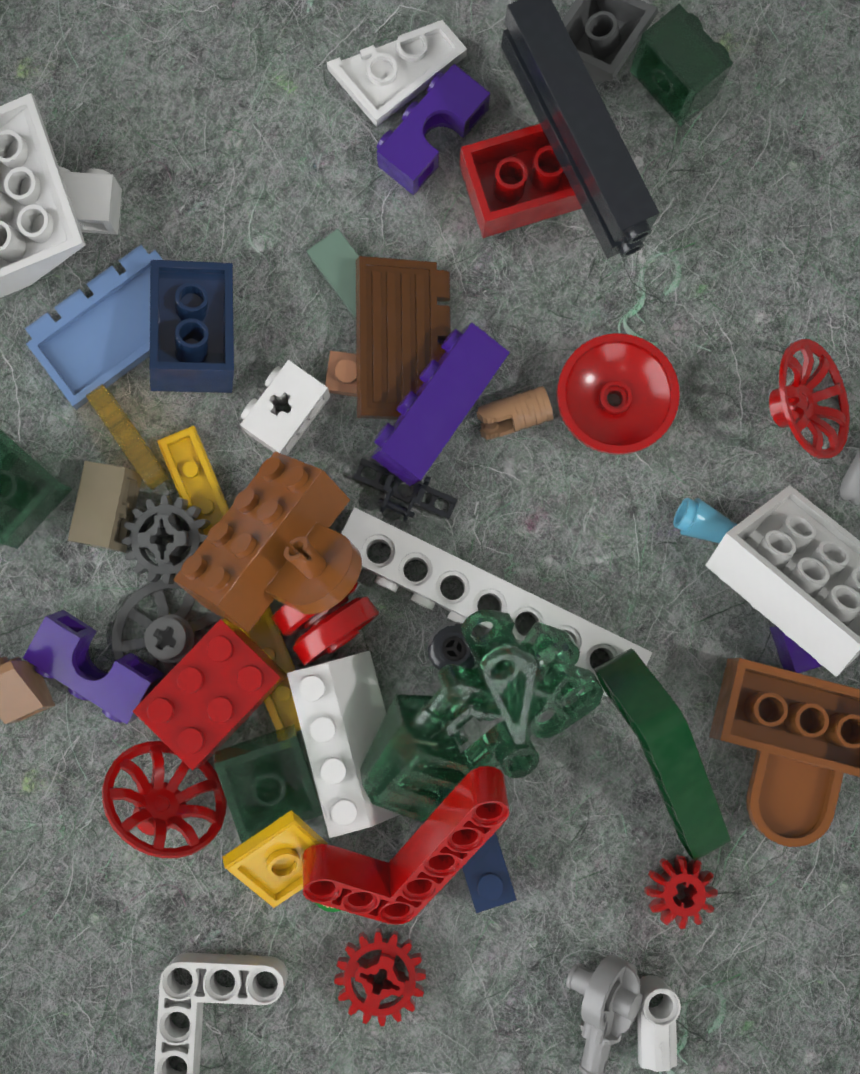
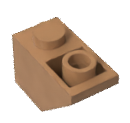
[0,657,55,724]

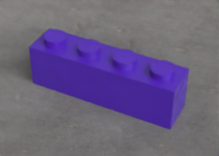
[371,322,510,486]

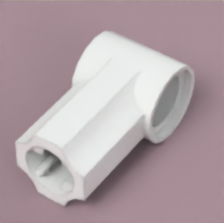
[637,975,681,1072]

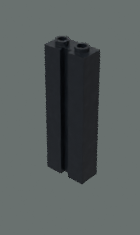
[501,0,660,259]

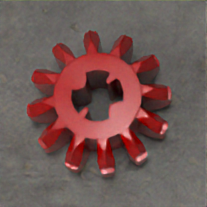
[644,854,718,929]

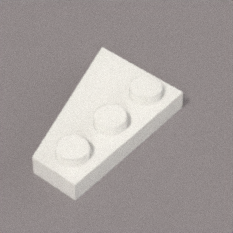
[327,20,467,127]

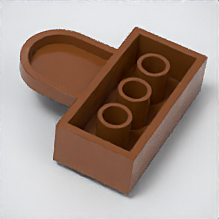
[173,451,362,633]
[709,658,860,847]

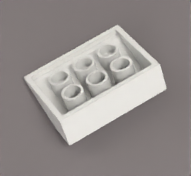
[0,93,86,298]
[705,485,860,677]

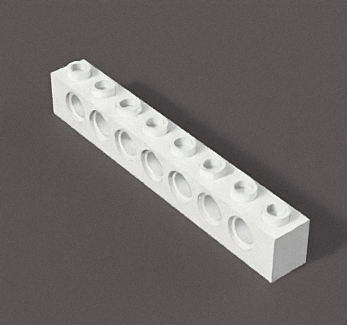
[341,507,652,697]

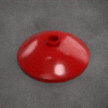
[557,333,680,455]

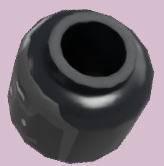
[427,622,481,676]

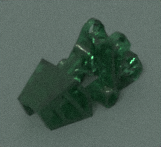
[360,609,604,822]

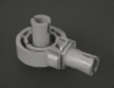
[566,955,643,1074]

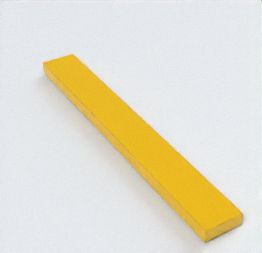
[157,426,301,739]

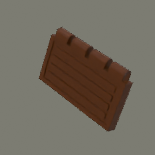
[356,256,451,420]

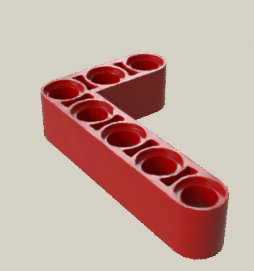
[303,766,509,925]

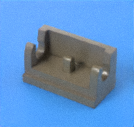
[67,461,143,553]

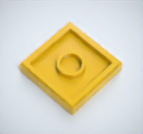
[222,810,328,908]

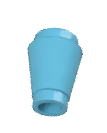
[673,498,737,543]

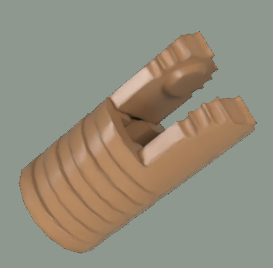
[476,386,553,440]

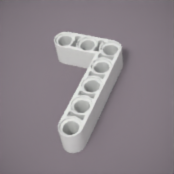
[154,953,288,1074]

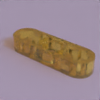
[86,384,169,490]

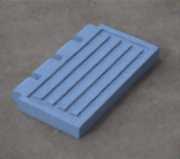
[25,244,163,409]

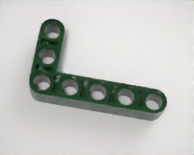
[594,648,731,861]

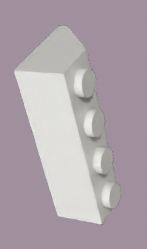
[287,650,411,838]

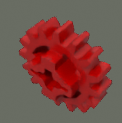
[334,928,426,1026]

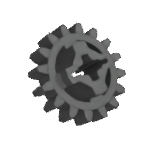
[122,495,210,584]

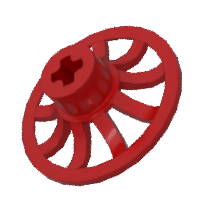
[769,339,850,459]
[102,741,227,858]

